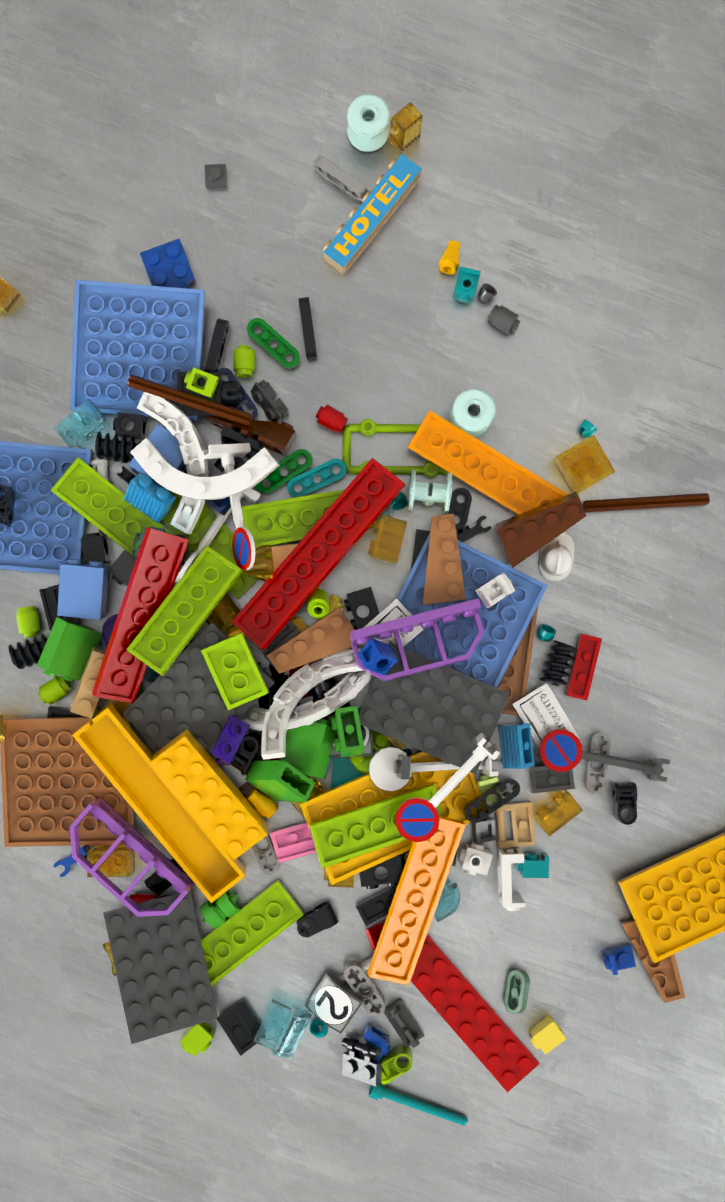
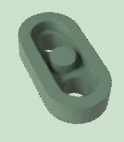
[504,969,530,1014]

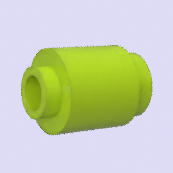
[233,345,255,378]
[307,589,330,618]
[16,606,41,638]
[38,675,72,705]

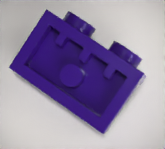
[211,715,250,766]

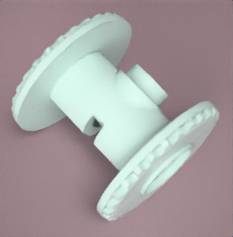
[347,94,390,152]
[450,389,496,437]
[408,469,452,515]

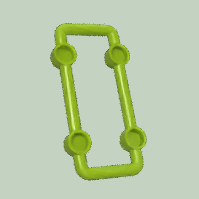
[342,419,448,479]

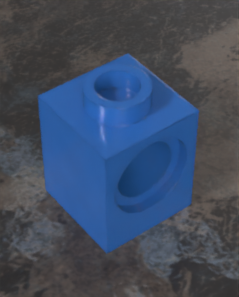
[358,638,398,675]

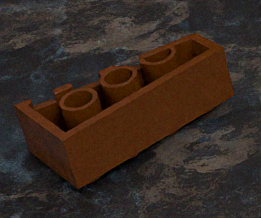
[496,492,586,568]

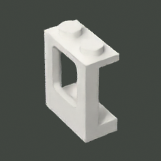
[497,847,525,911]

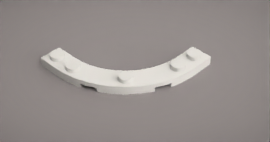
[137,392,209,534]
[130,438,280,500]
[261,648,363,760]
[239,670,373,731]

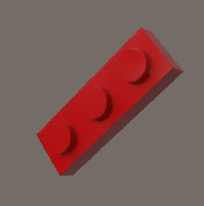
[565,633,602,701]

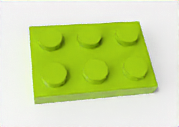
[201,632,269,710]

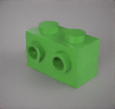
[331,706,364,758]

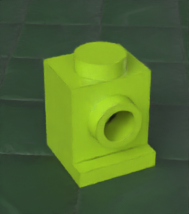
[184,367,220,398]

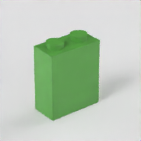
[37,617,102,682]
[279,719,337,779]
[245,760,315,802]

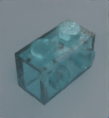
[53,399,107,448]

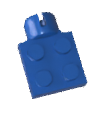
[140,238,195,289]

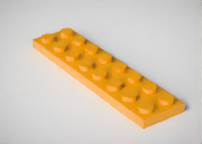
[407,410,569,515]
[367,816,466,985]

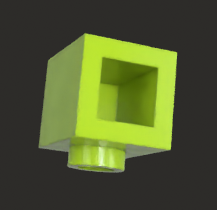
[180,1022,216,1057]

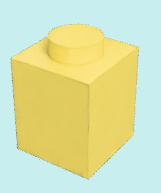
[529,1014,566,1054]

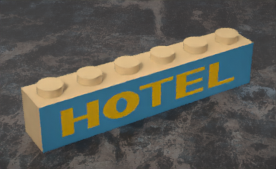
[323,154,422,275]

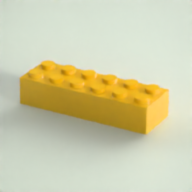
[150,729,268,861]

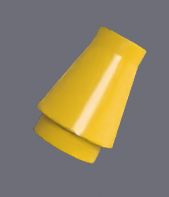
[439,240,461,275]
[246,788,279,819]

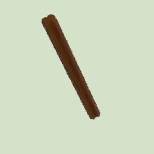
[127,375,253,426]
[583,493,710,512]

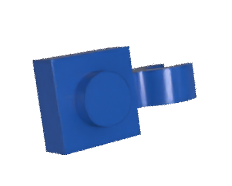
[53,845,92,877]

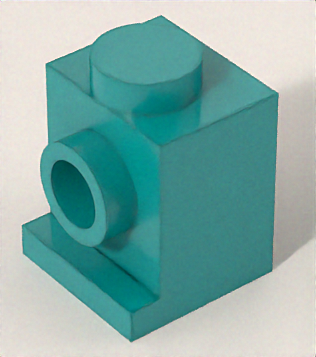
[453,266,481,303]
[516,852,549,878]

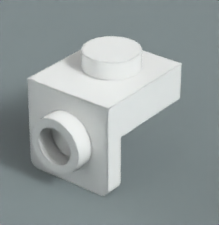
[475,573,515,608]

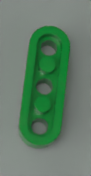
[247,318,300,369]
[256,449,313,494]

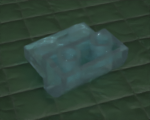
[253,999,312,1058]

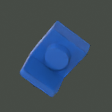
[603,943,636,975]
[363,1022,391,1061]

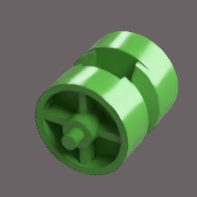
[200,890,241,929]

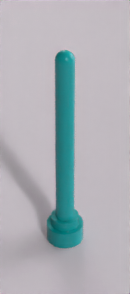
[368,1084,468,1126]

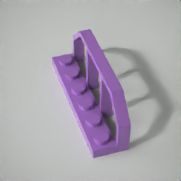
[349,598,484,682]
[70,797,195,917]

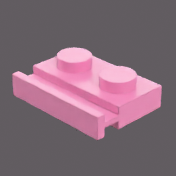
[270,822,316,863]

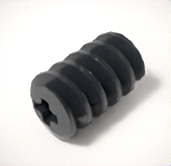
[95,432,142,463]
[8,634,47,669]
[539,640,578,687]

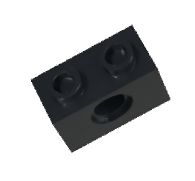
[344,586,379,630]
[359,855,403,889]

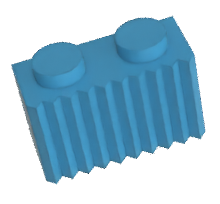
[124,473,176,523]
[498,723,535,769]

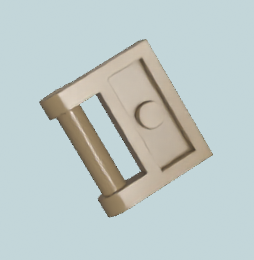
[493,801,536,848]

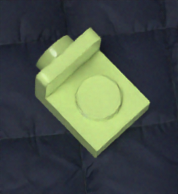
[476,774,503,804]

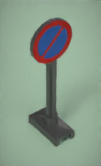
[539,729,670,782]

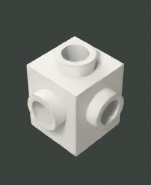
[458,842,493,876]

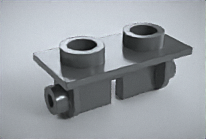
[251,380,289,423]
[384,999,425,1048]

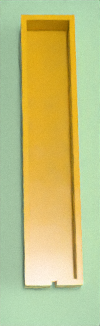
[72,704,246,903]

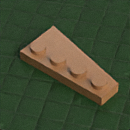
[422,514,466,605]
[267,607,358,674]
[620,919,686,1003]

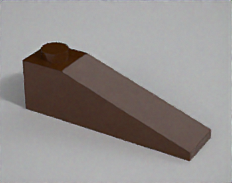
[207,416,297,457]

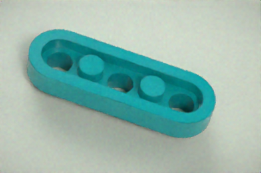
[287,459,347,498]

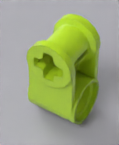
[379,1045,413,1085]

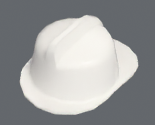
[539,532,575,581]

